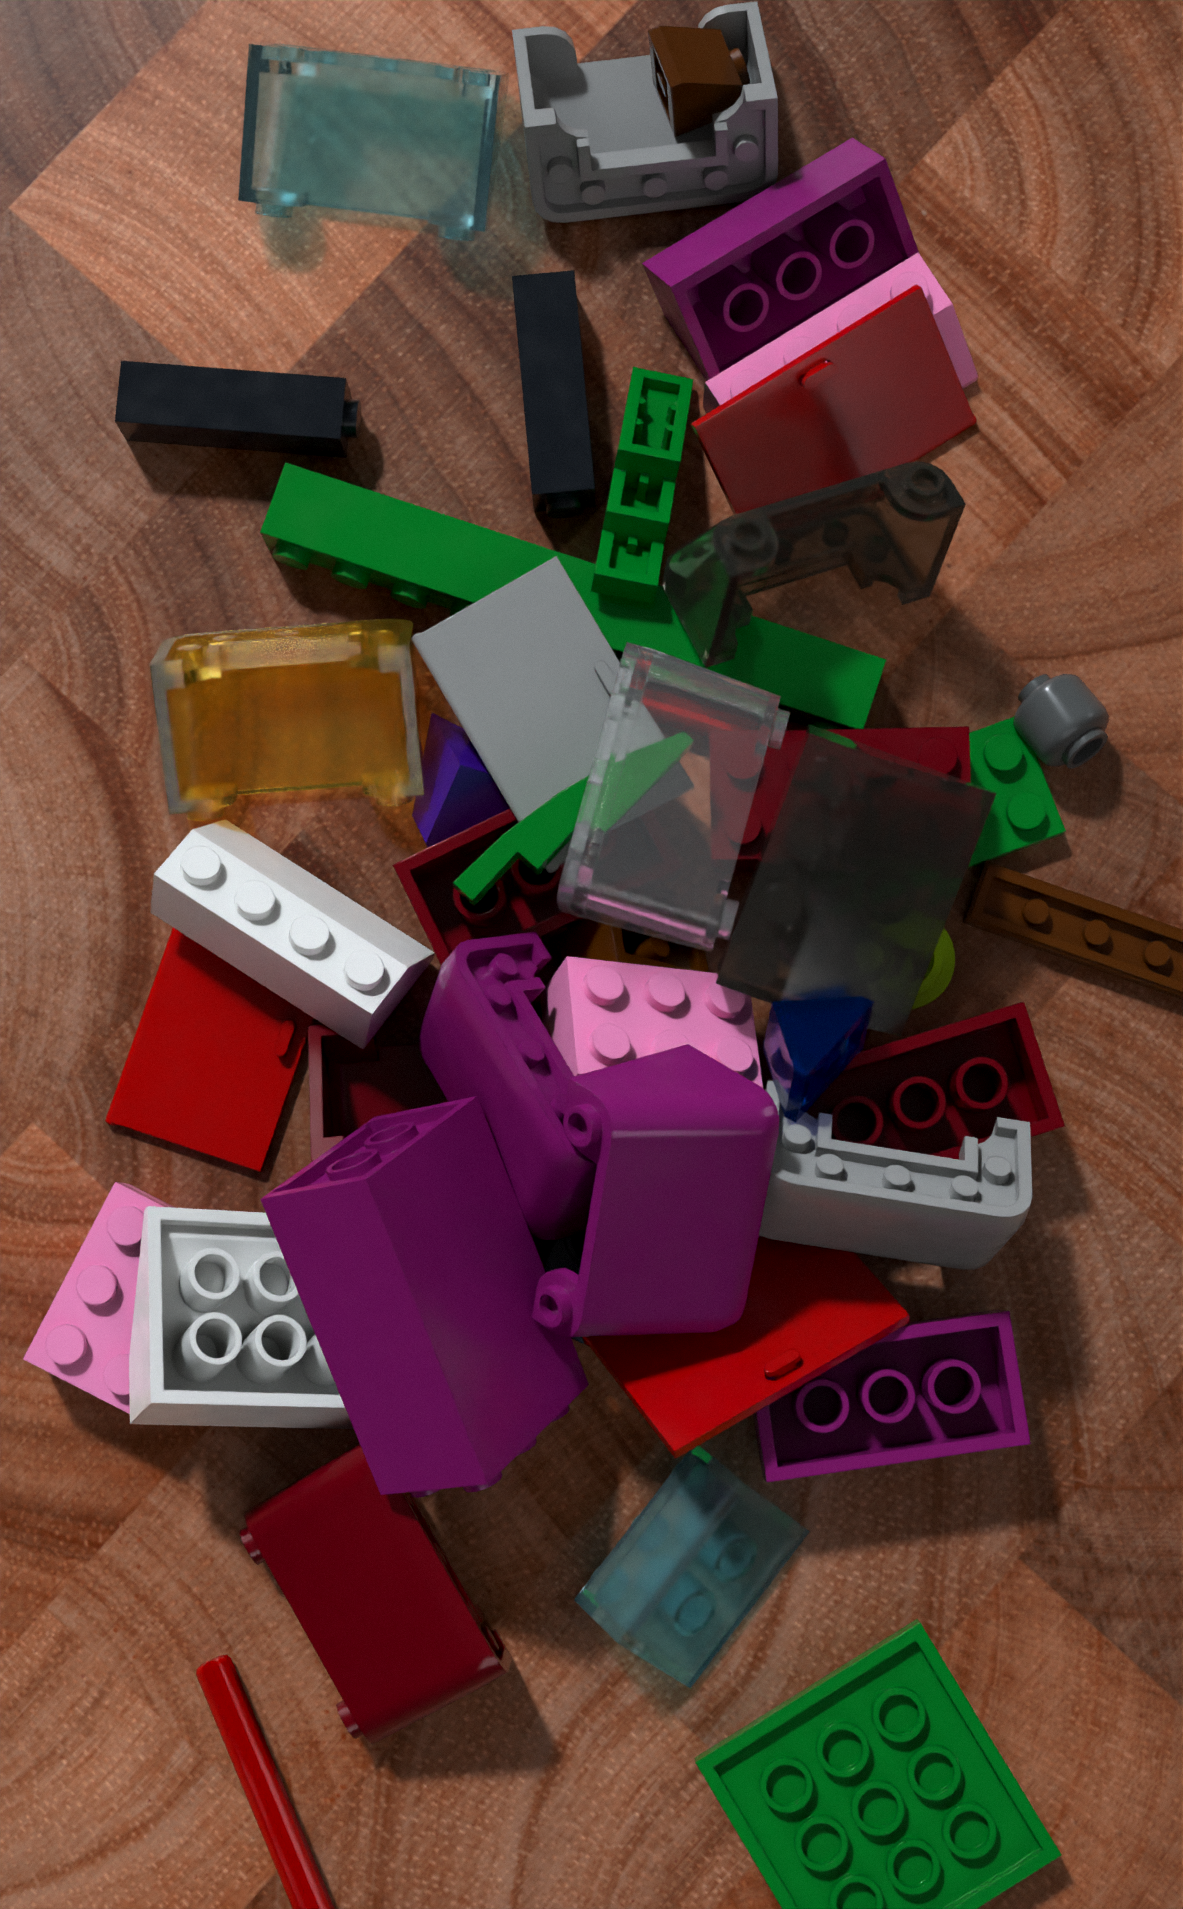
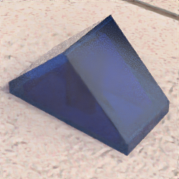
[763,996,874,1123]

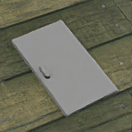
[411,556,694,873]

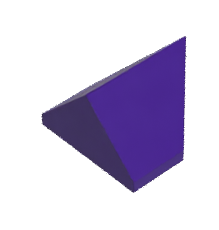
[412,712,510,847]

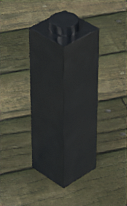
[512,270,595,518]
[115,361,361,458]

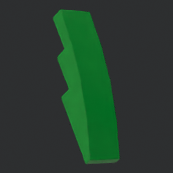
[591,367,694,604]
[453,732,692,907]

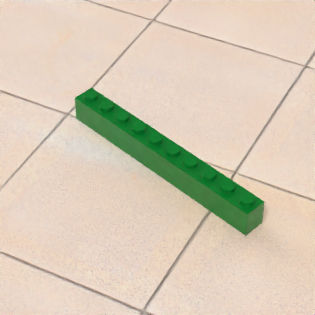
[260,462,887,730]

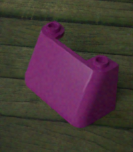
[418,932,597,1240]
[532,1044,779,1337]

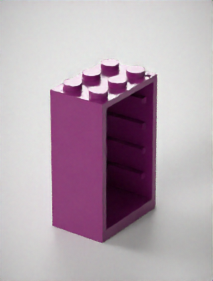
[260,1096,589,1498]

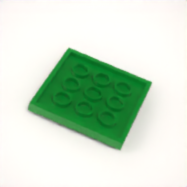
[695,1619,1061,1909]

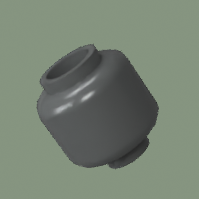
[1013,674,1109,769]

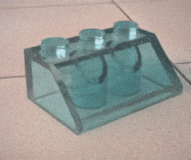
[574,1445,810,1689]

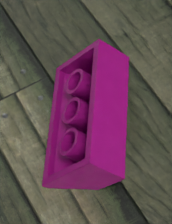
[642,138,919,381]

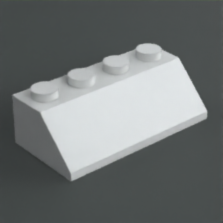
[150,819,435,1050]

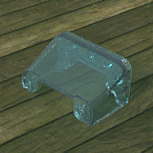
[238,43,509,241]

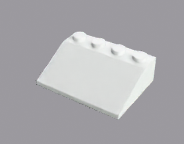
[129,1206,354,1429]

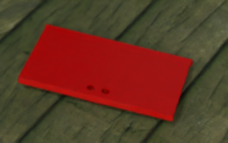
[691,284,977,560]
[105,928,315,1172]
[582,1236,910,1459]

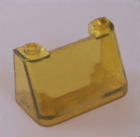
[150,619,425,821]

